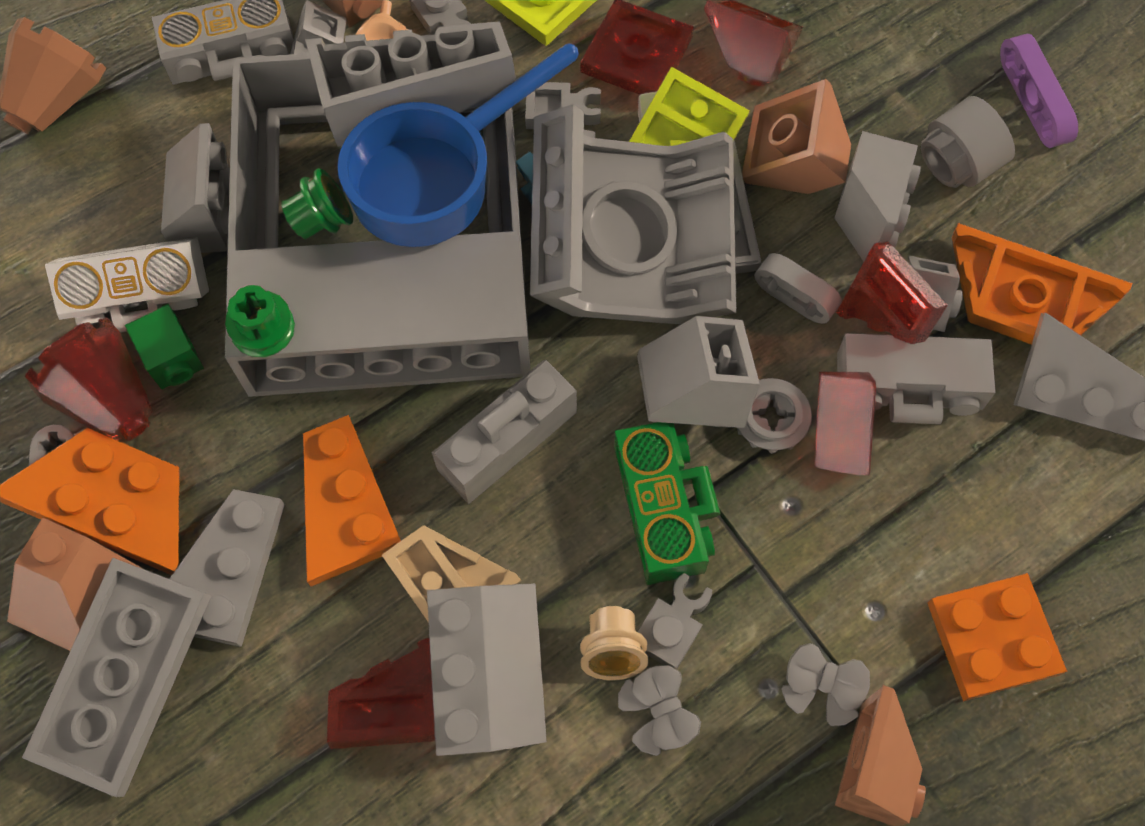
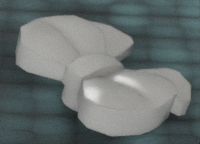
[781,643,870,726]
[618,666,701,756]

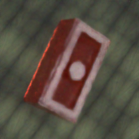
[814,372,876,476]

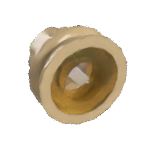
[580,606,648,680]

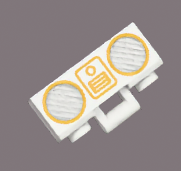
[45,237,209,333]

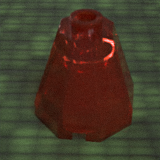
[25,318,153,441]

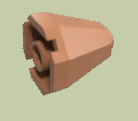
[0,17,106,134]

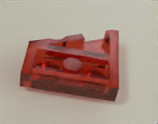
[836,241,948,344]
[327,638,436,749]

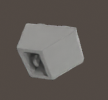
[161,123,230,253]
[835,131,921,271]
[637,316,760,428]

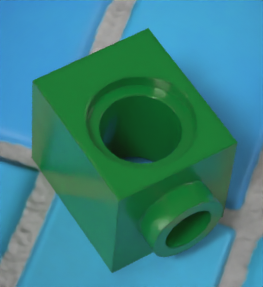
[125,304,204,390]

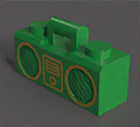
[614,422,721,585]

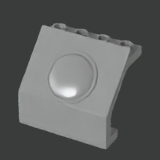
[530,104,736,324]

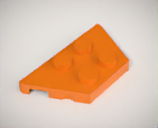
[952,223,1133,345]
[0,428,180,575]

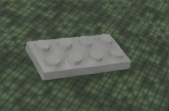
[22,558,212,797]

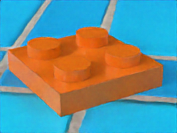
[927,573,1067,701]

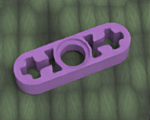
[1000,34,1078,148]

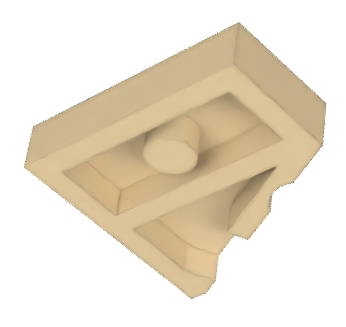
[382,525,521,623]

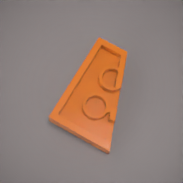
[303,415,401,587]

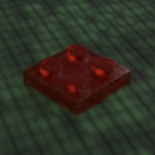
[580,0,694,95]

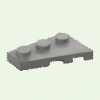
[1013,312,1145,441]
[170,489,285,647]

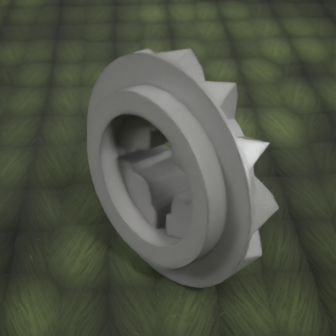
[737,378,812,454]

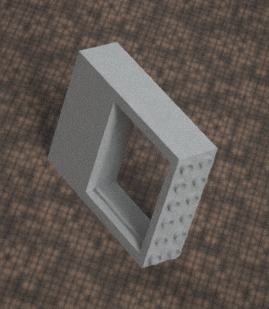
[225,52,531,397]

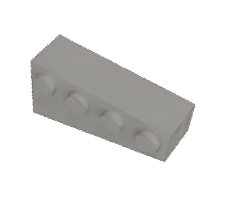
[305,21,516,147]

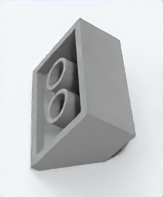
[427,583,547,756]

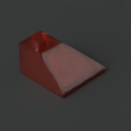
[704,0,803,87]

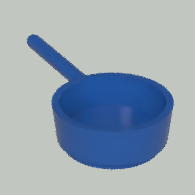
[338,43,579,247]

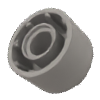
[921,96,1015,188]

